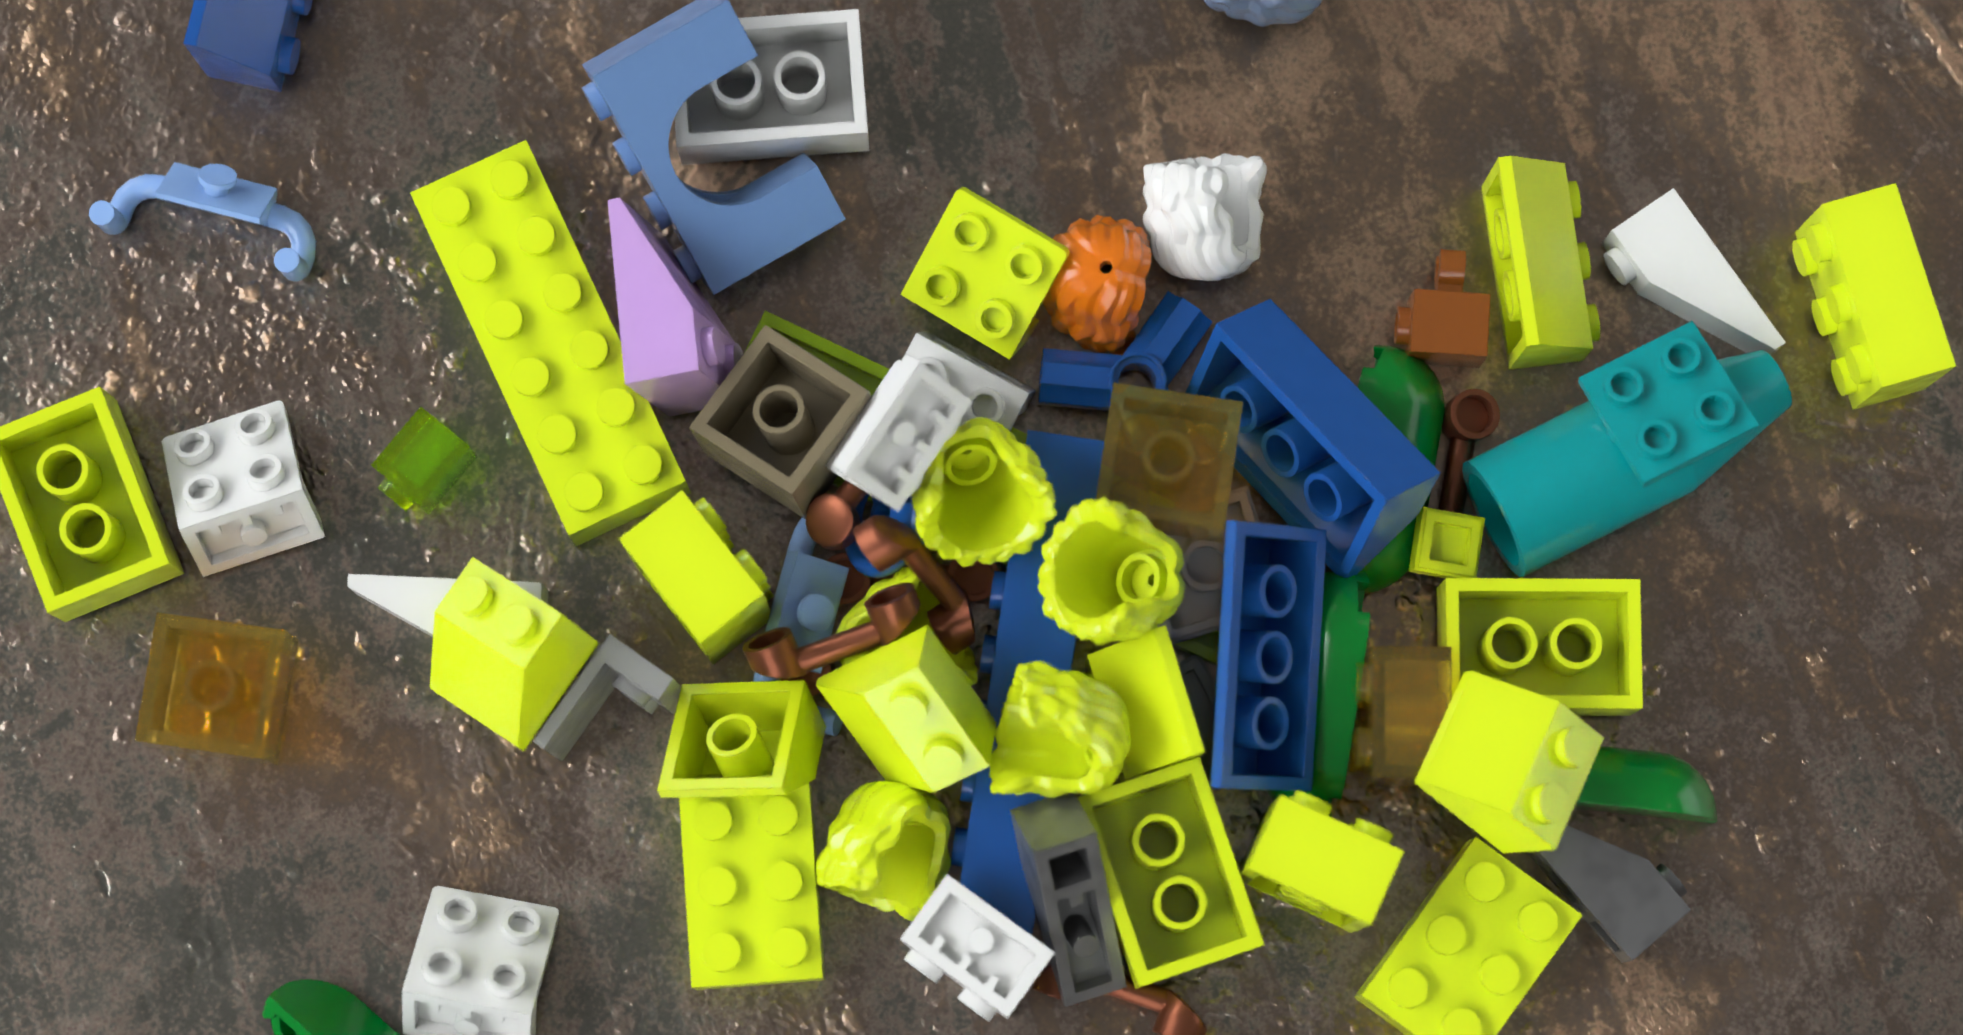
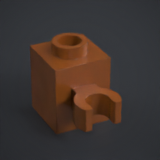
[1394,249,1491,368]

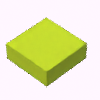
[1408,507,1485,578]

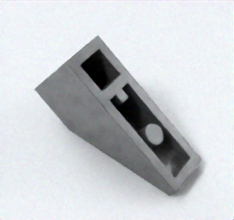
[1010,793,1127,1007]
[1527,825,1691,963]

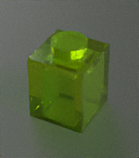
[371,406,478,515]

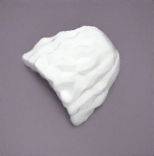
[1142,153,1267,281]

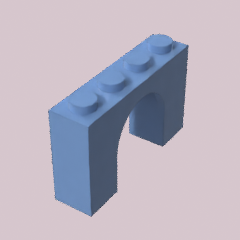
[581,0,846,295]

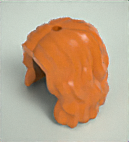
[1043,215,1152,355]

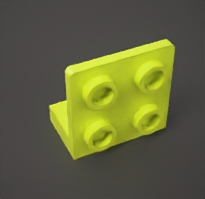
[900,187,1069,360]

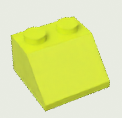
[430,557,599,751]
[816,625,997,793]
[1083,625,1205,783]
[1414,671,1604,853]
[657,680,826,798]

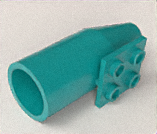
[1462,321,1792,577]

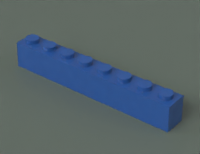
[951,430,1105,936]

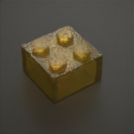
[1096,383,1243,543]
[135,612,298,766]
[1348,646,1452,788]

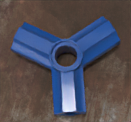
[1038,291,1213,483]

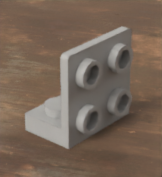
[533,634,681,761]

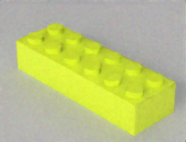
[410,140,691,546]

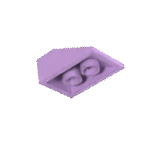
[608,197,743,417]

